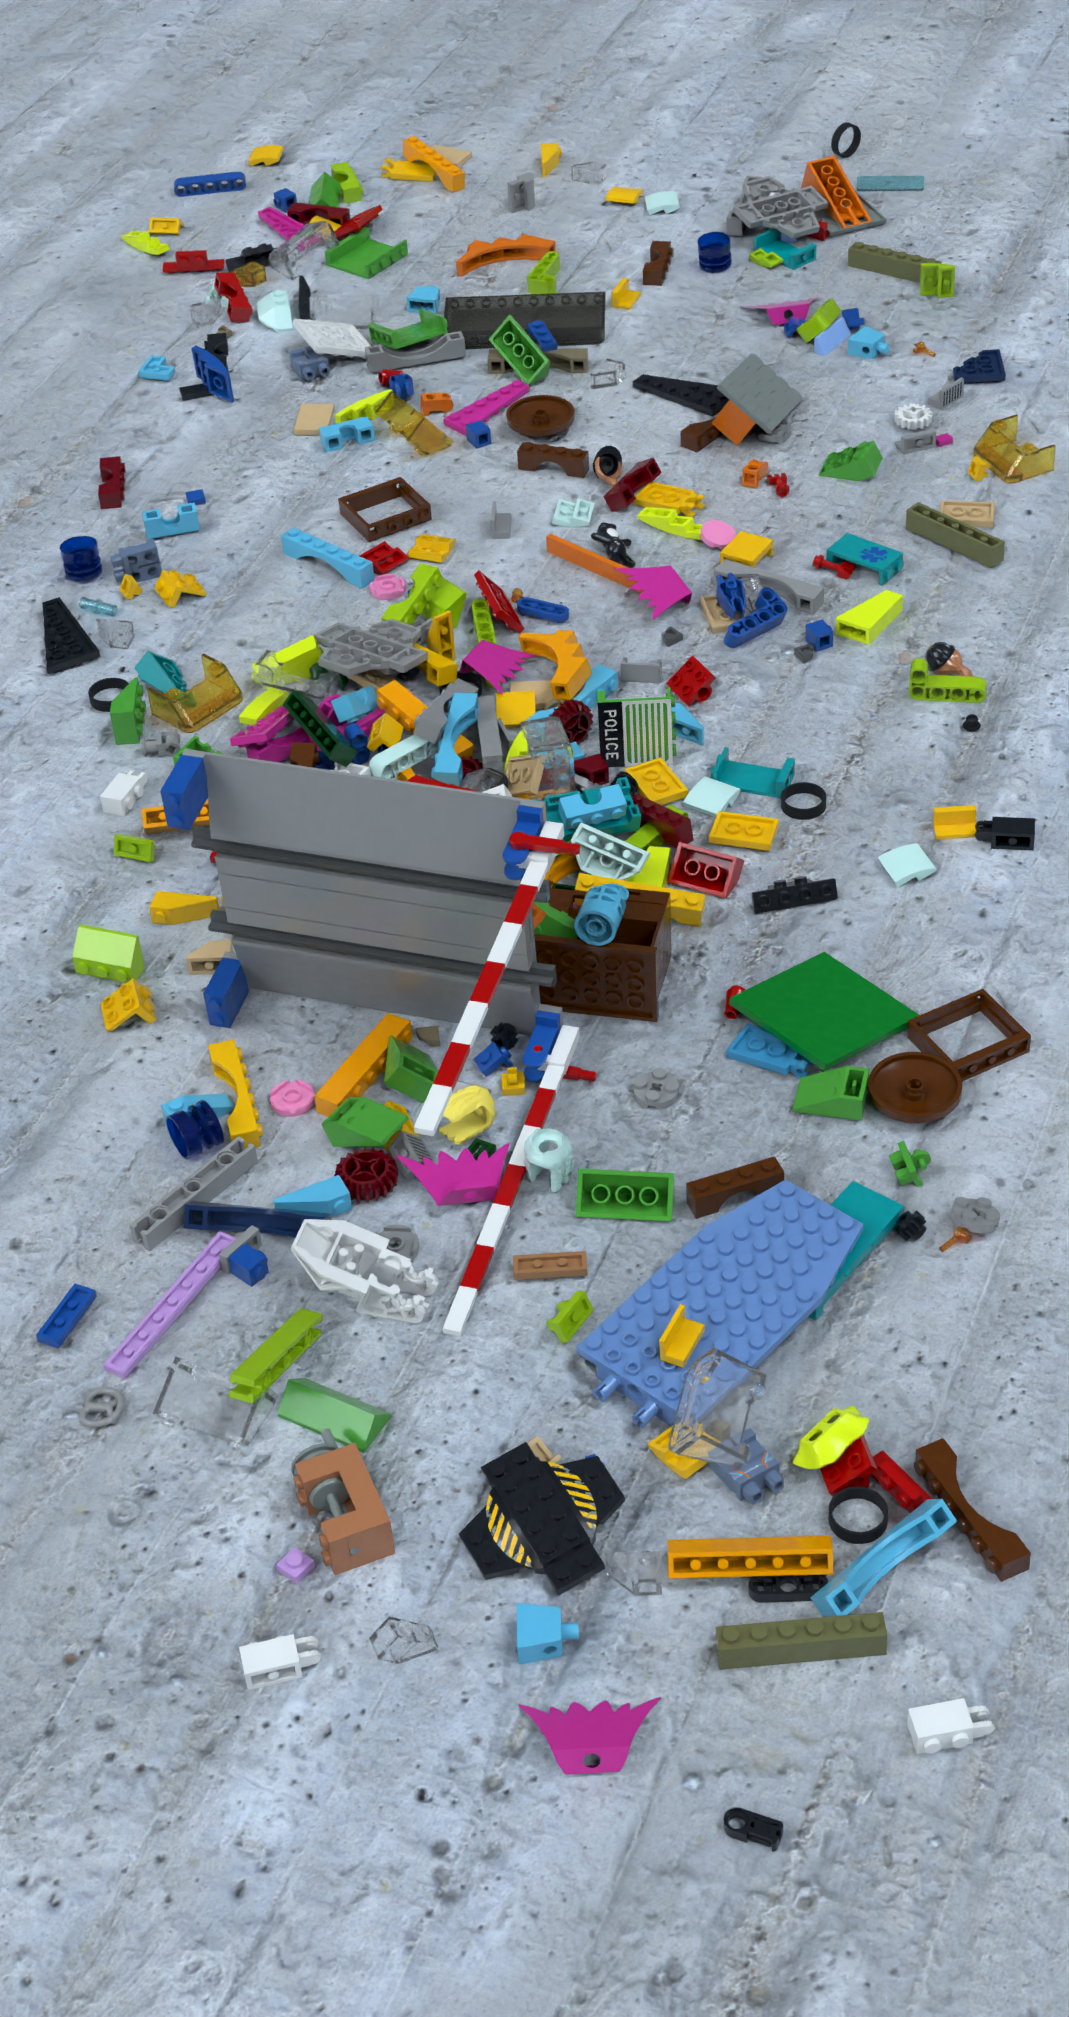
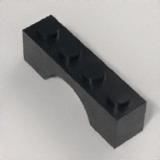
[204,333,229,371]

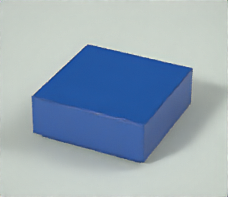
[185,489,206,505]

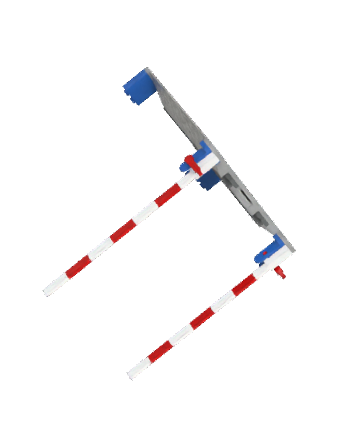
[160,749,596,1337]

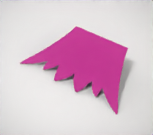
[743,297,819,325]
[614,565,692,620]
[460,640,538,695]
[396,1143,510,1206]
[518,1697,661,1775]

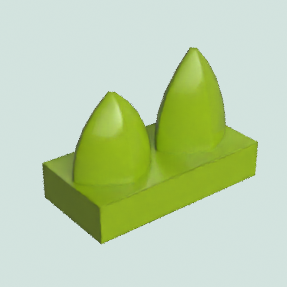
[114,833,156,862]
[546,1290,594,1343]

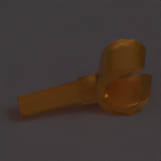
[913,341,936,357]
[511,588,525,603]
[939,1226,972,1252]

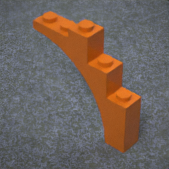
[456,234,556,277]

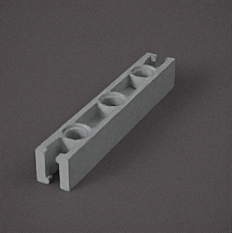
[477,695,504,773]
[130,1136,258,1252]

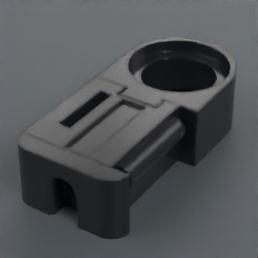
[724,1807,783,1852]

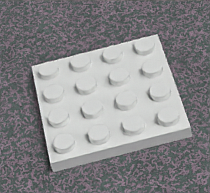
[292,319,371,359]

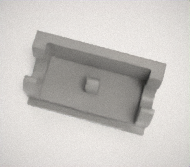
[621,657,662,684]

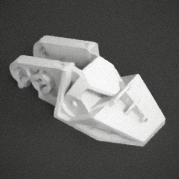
[291,1219,439,1323]

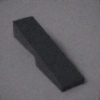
[299,275,313,320]

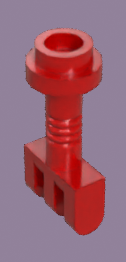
[767,473,790,497]
[813,555,856,580]

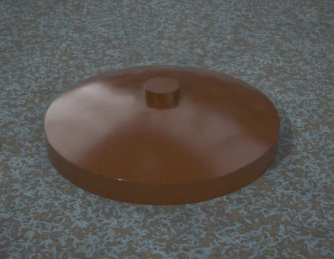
[506,395,575,436]
[868,1052,962,1123]

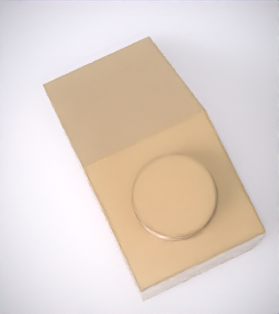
[186,940,234,975]

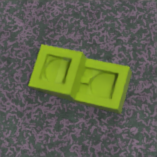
[748,248,783,268]

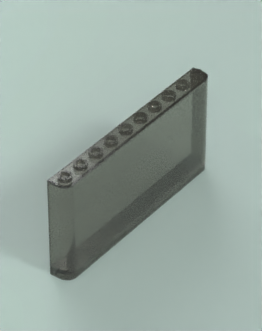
[441,292,606,349]

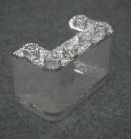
[521,716,576,801]

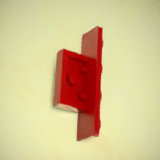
[162,250,225,274]
[870,1451,933,1513]

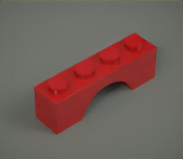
[214,272,253,322]

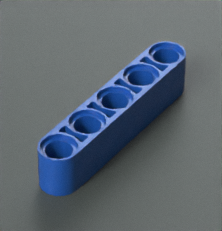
[174,172,246,197]

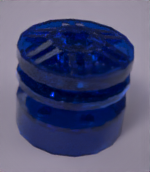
[697,232,732,273]
[59,536,103,581]
[166,1100,224,1160]

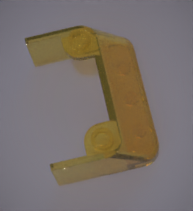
[375,391,454,456]
[973,414,1056,484]
[147,654,243,733]

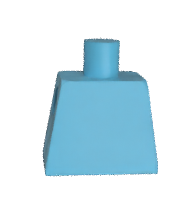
[407,285,441,314]
[848,326,890,359]
[517,1603,579,1664]

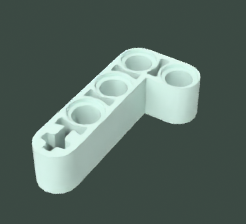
[369,734,442,780]

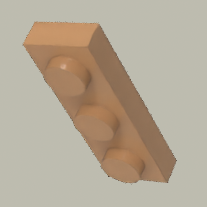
[513,1251,588,1280]

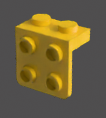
[155,570,207,608]
[101,978,157,1032]

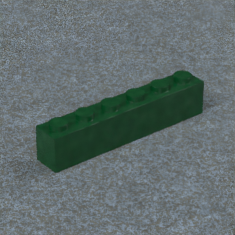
[283,689,358,768]

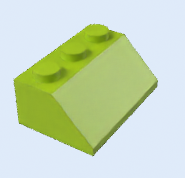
[408,577,467,628]
[72,924,145,983]

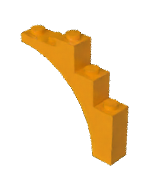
[518,630,592,700]

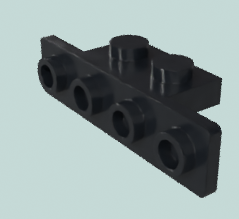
[225,243,288,274]
[752,876,838,913]

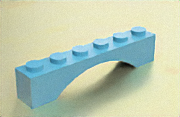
[281,527,374,589]
[525,664,618,745]
[431,693,479,787]
[811,1499,957,1617]

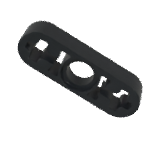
[748,1575,828,1603]

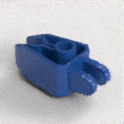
[389,374,414,400]
[716,572,746,619]

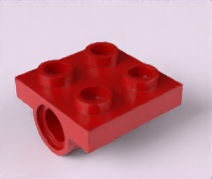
[666,655,716,707]
[820,1434,877,1496]

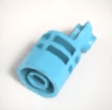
[574,883,629,946]

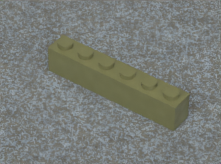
[848,242,942,283]
[906,502,1005,568]
[716,1612,887,1670]

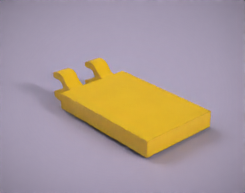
[381,158,437,182]
[633,482,705,517]

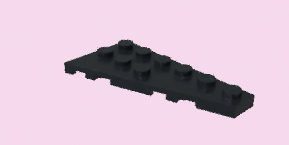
[633,374,729,416]
[42,597,101,674]

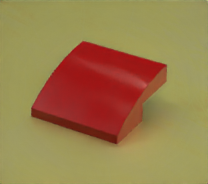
[359,541,410,575]

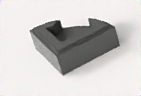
[664,626,683,647]
[794,643,813,664]

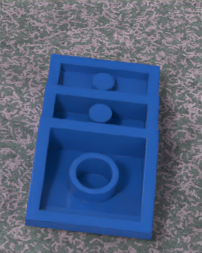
[191,345,234,403]

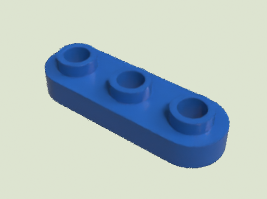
[517,597,569,623]

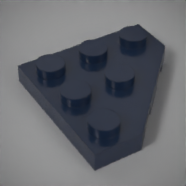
[952,349,1006,384]

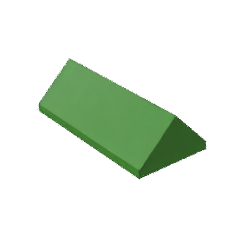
[309,171,341,207]
[489,315,550,386]
[576,1168,675,1221]
[277,1378,391,1453]

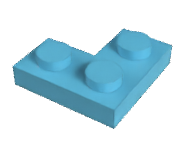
[138,355,175,381]

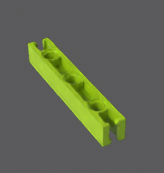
[229,1308,323,1404]

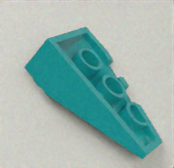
[134,651,196,707]

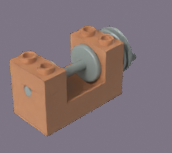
[291,1429,395,1575]

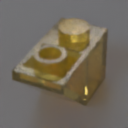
[231,261,267,287]

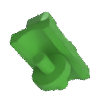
[888,1141,931,1187]

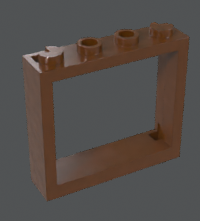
[338,477,432,542]
[907,989,1031,1082]

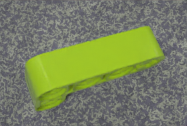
[527,251,560,296]
[796,297,841,343]
[909,658,987,703]

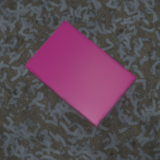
[936,433,953,447]

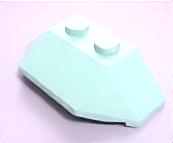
[256,290,293,333]
[571,822,650,881]

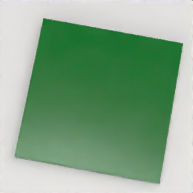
[729,952,920,1071]

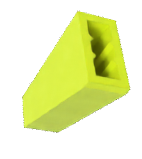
[836,590,903,645]
[252,635,324,689]
[626,846,671,888]

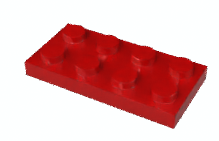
[332,205,383,239]
[474,570,525,634]

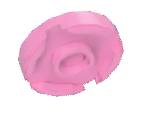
[700,520,736,550]
[369,574,406,600]
[270,1080,315,1117]

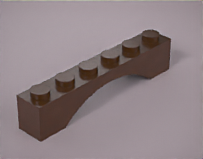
[680,417,723,452]
[914,1438,1031,1582]

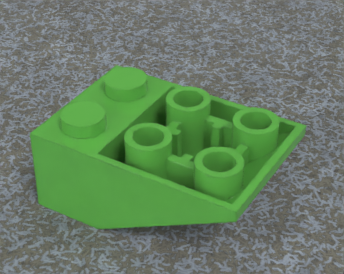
[819,441,883,481]
[110,677,146,745]
[384,1035,438,1103]
[792,1066,870,1121]
[321,1097,409,1148]

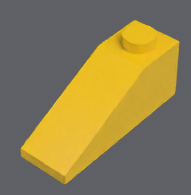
[541,143,562,178]
[426,610,456,661]
[149,891,220,925]

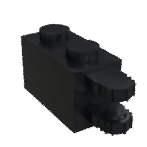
[975,817,1035,851]

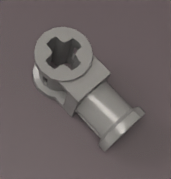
[141,731,181,757]

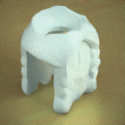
[524,1128,574,1193]

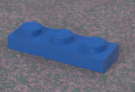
[527,321,558,352]
[36,1283,97,1349]

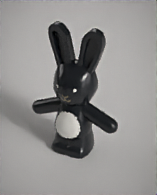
[591,522,636,568]

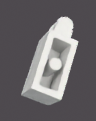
[100,770,148,816]
[239,1634,322,1690]
[907,1698,995,1754]

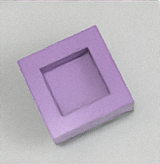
[276,1547,315,1584]

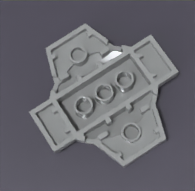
[733,176,828,239]
[314,619,428,676]

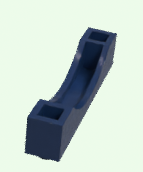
[184,1201,332,1238]

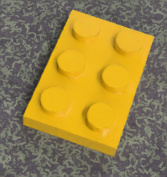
[624,757,688,805]
[709,811,779,851]

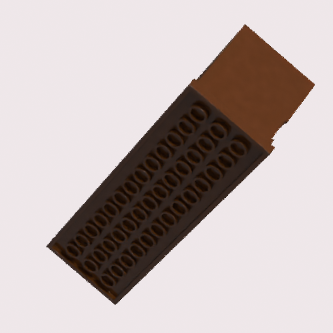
[534,880,672,1022]

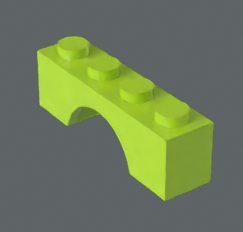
[331,162,364,204]
[381,563,444,625]

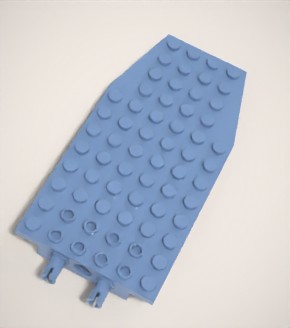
[576,1180,863,1429]

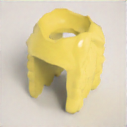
[439,1084,497,1145]

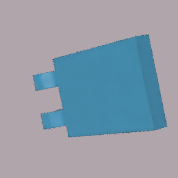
[726,1023,815,1079]

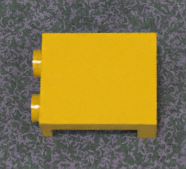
[720,531,773,568]

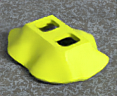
[792,1406,869,1470]

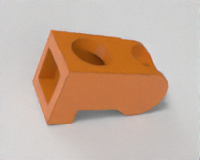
[420,393,454,416]
[742,459,768,488]

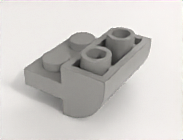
[507,172,535,213]

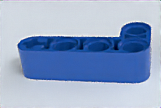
[723,587,788,648]
[317,723,370,770]

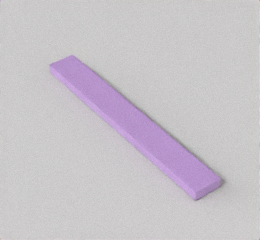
[103,1231,237,1379]

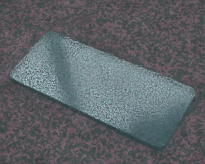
[857,176,924,191]

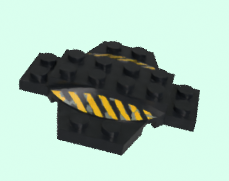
[459,1442,625,1595]

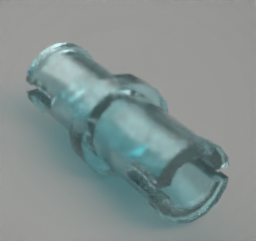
[79,597,117,617]

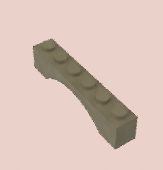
[487,348,589,374]

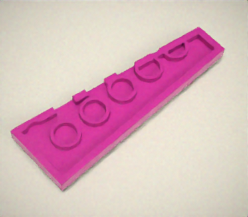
[258,207,325,252]
[443,380,529,436]
[230,705,294,748]

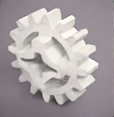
[894,404,932,430]

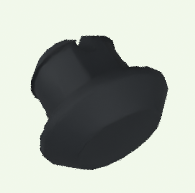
[963,714,981,732]

